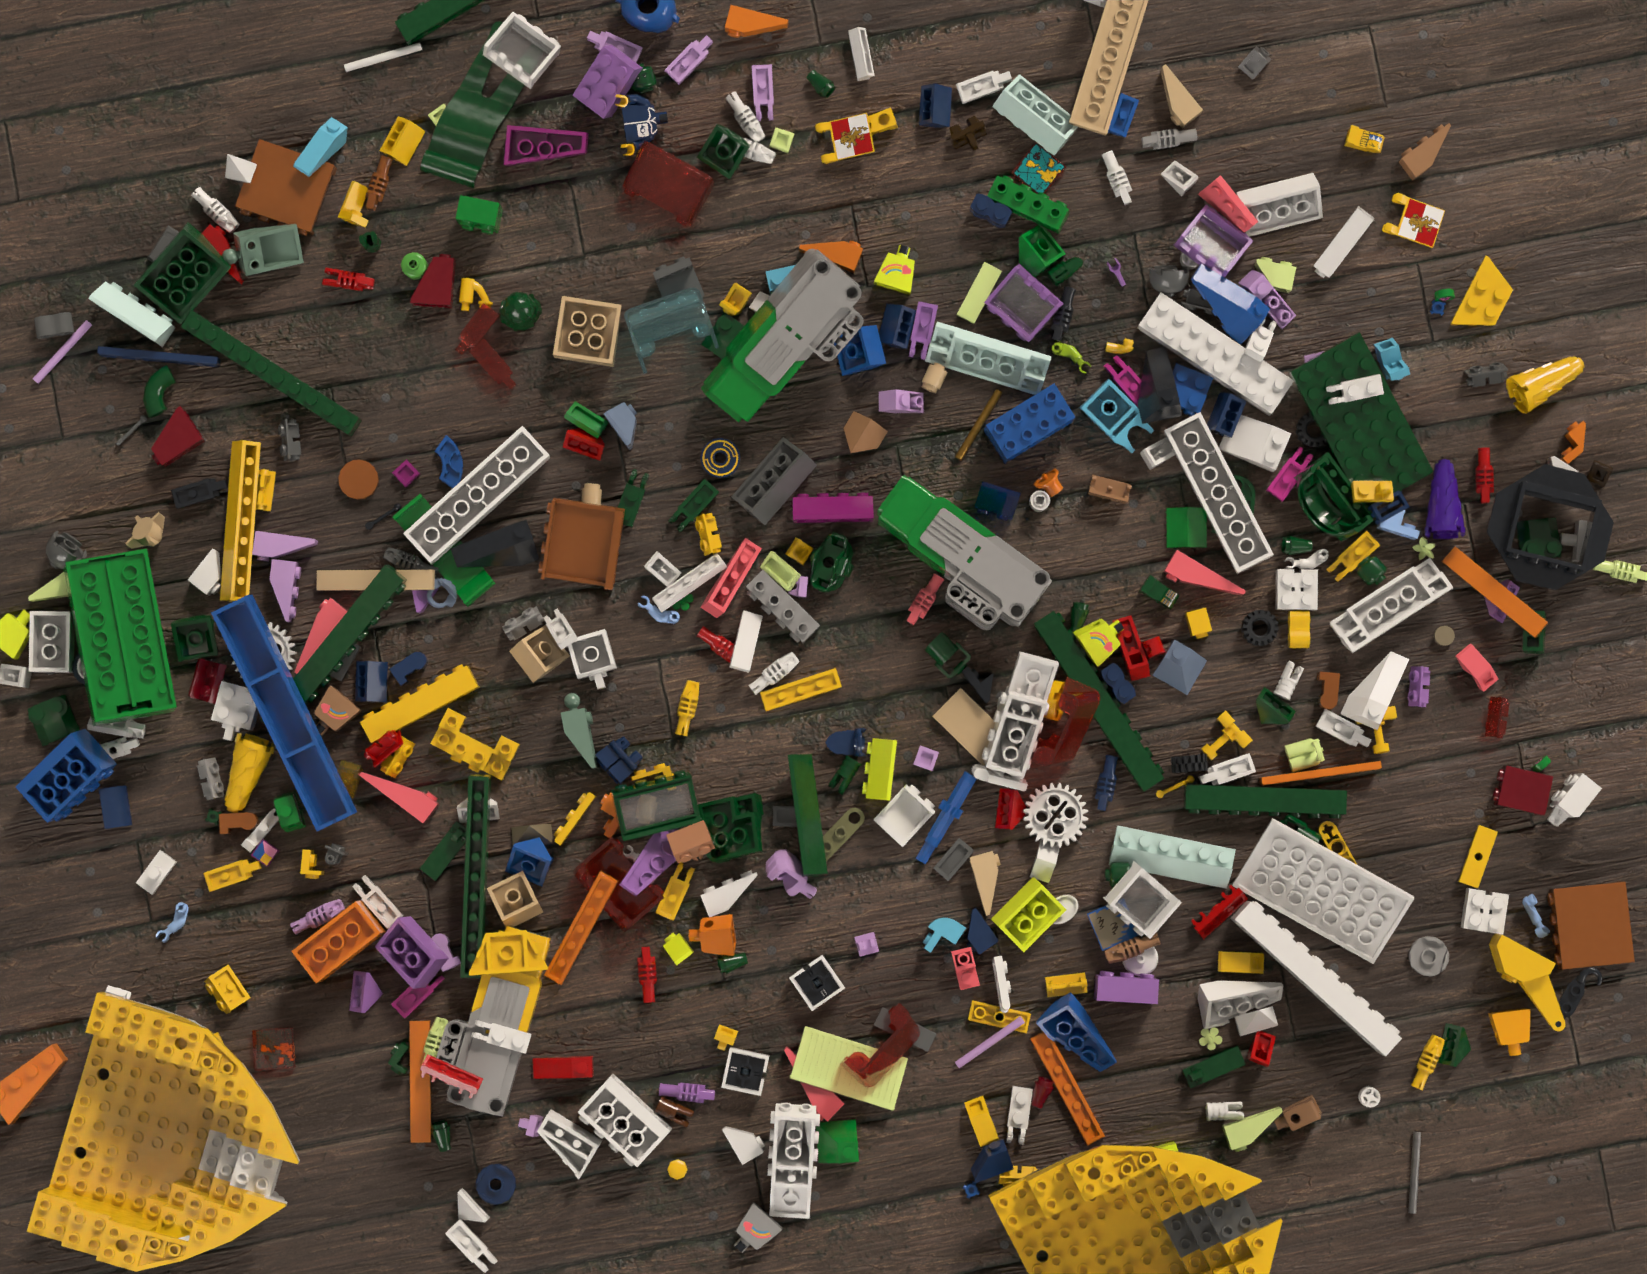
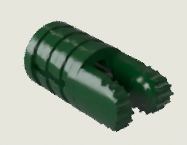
[359,231,381,253]
[1046,257,1083,287]
[828,755,862,795]

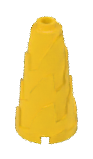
[1506,356,1585,414]
[224,733,276,813]

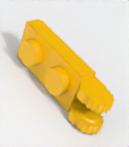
[1326,531,1380,582]
[655,862,695,921]

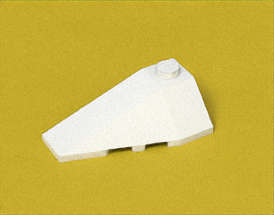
[1341,652,1409,730]
[1198,981,1283,1029]

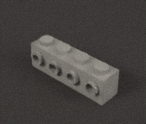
[746,570,820,643]

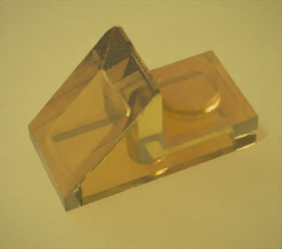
[338,760,363,798]

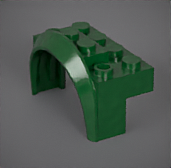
[1294,452,1374,542]

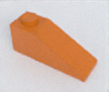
[725,5,788,38]
[799,240,863,273]

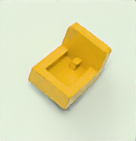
[719,283,752,316]

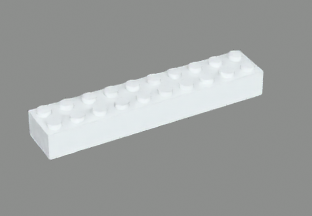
[1230,901,1402,1056]

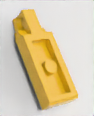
[203,859,262,892]

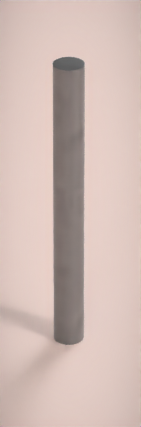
[1408,1132,1421,1214]

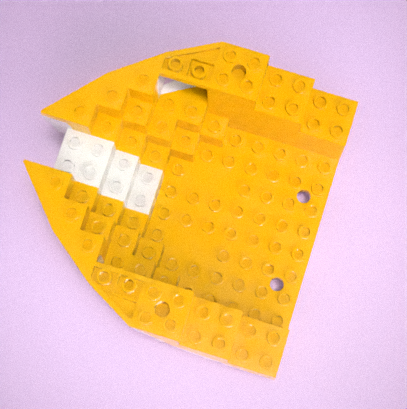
[27,992,300,1272]

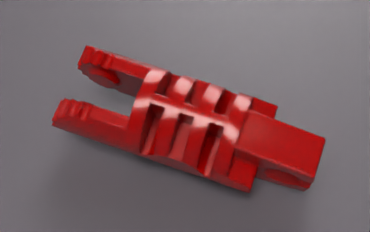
[322,267,375,291]

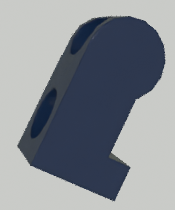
[389,652,428,686]

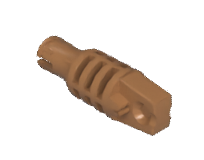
[1105,933,1161,964]

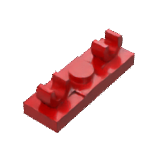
[1191,885,1248,940]
[420,1054,483,1099]

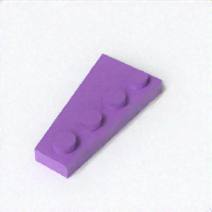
[619,819,679,896]

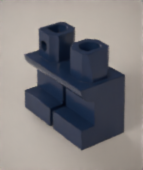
[594,736,643,786]

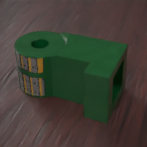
[1139,575,1179,610]

